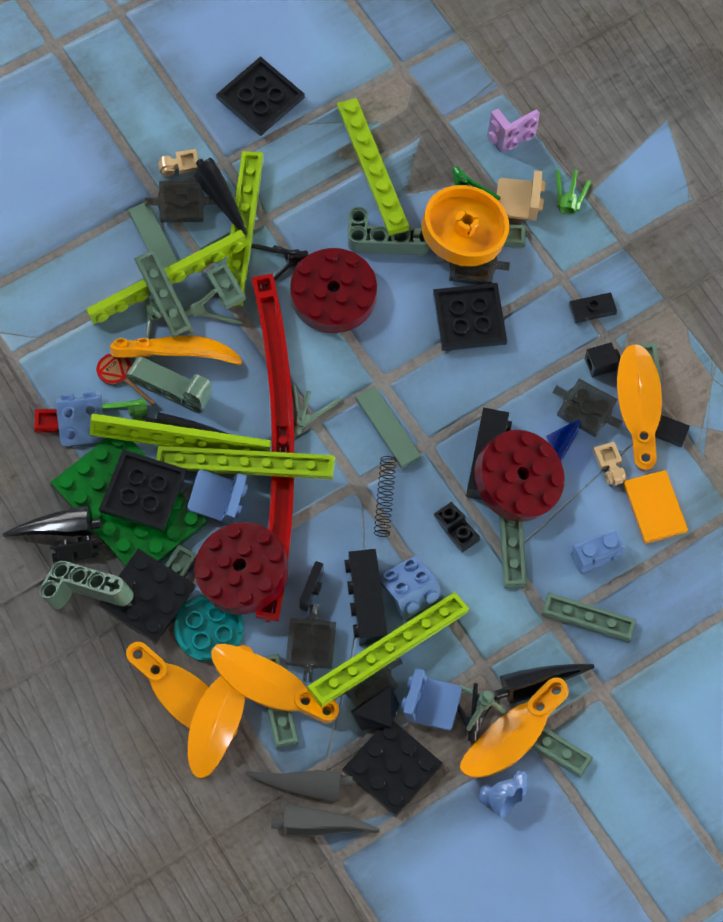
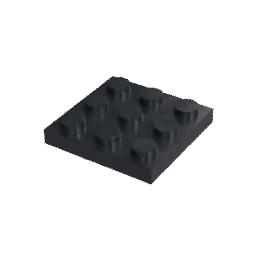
[216,56,305,136]
[433,283,507,351]
[99,449,187,533]
[98,548,196,644]
[342,721,443,817]

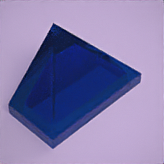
[546,420,582,462]

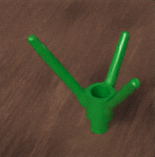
[452,166,501,200]

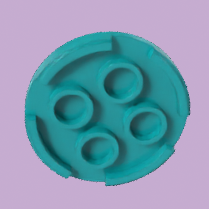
[174,594,244,662]

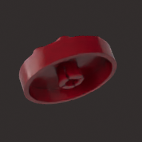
[290,248,377,333]
[475,430,565,522]
[194,522,289,615]

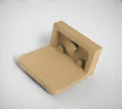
[497,170,546,221]

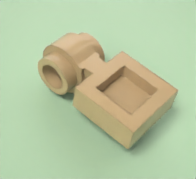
[158,149,199,177]
[592,442,626,486]

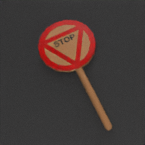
[96,353,155,405]

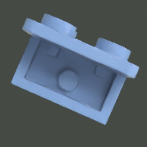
[56,392,105,446]
[187,469,248,525]
[380,557,443,620]
[401,669,462,731]

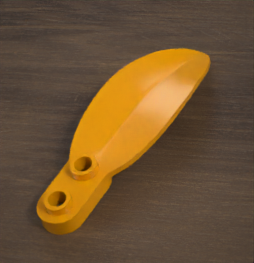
[110,336,242,365]
[617,345,662,471]
[126,642,238,736]
[211,644,339,723]
[188,645,253,778]
[460,678,569,778]

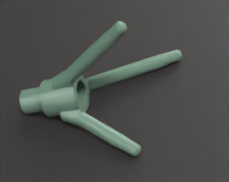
[184,288,243,325]
[145,298,194,339]
[292,385,342,436]
[459,685,507,731]

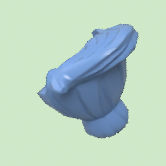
[479,770,527,818]

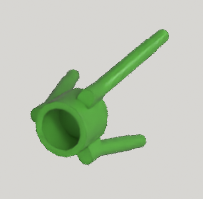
[556,169,591,215]
[102,398,148,421]

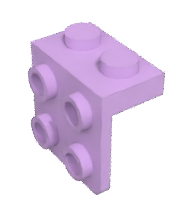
[487,109,540,153]

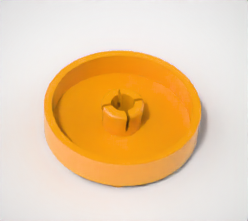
[421,185,509,266]

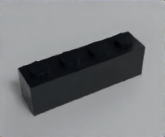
[466,407,512,500]
[344,549,387,646]

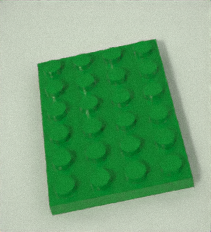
[50,438,207,566]

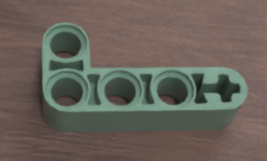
[348,207,431,255]
[126,356,212,413]
[39,561,133,609]

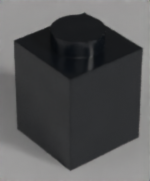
[584,342,620,377]

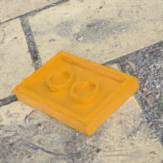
[623,470,688,544]

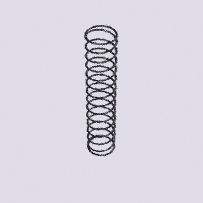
[374,456,397,537]

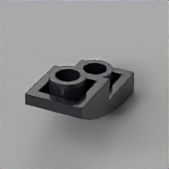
[434,501,480,552]

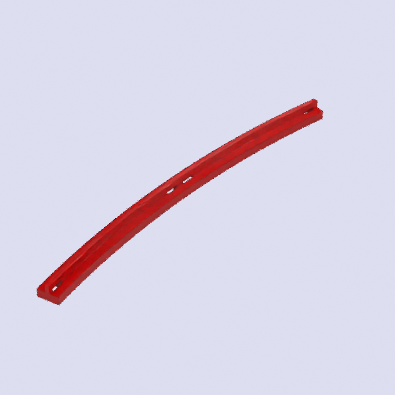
[251,273,294,623]

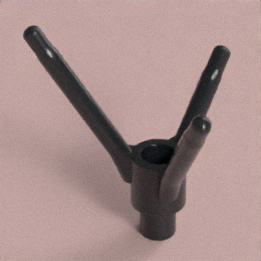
[251,244,308,286]
[457,683,497,741]

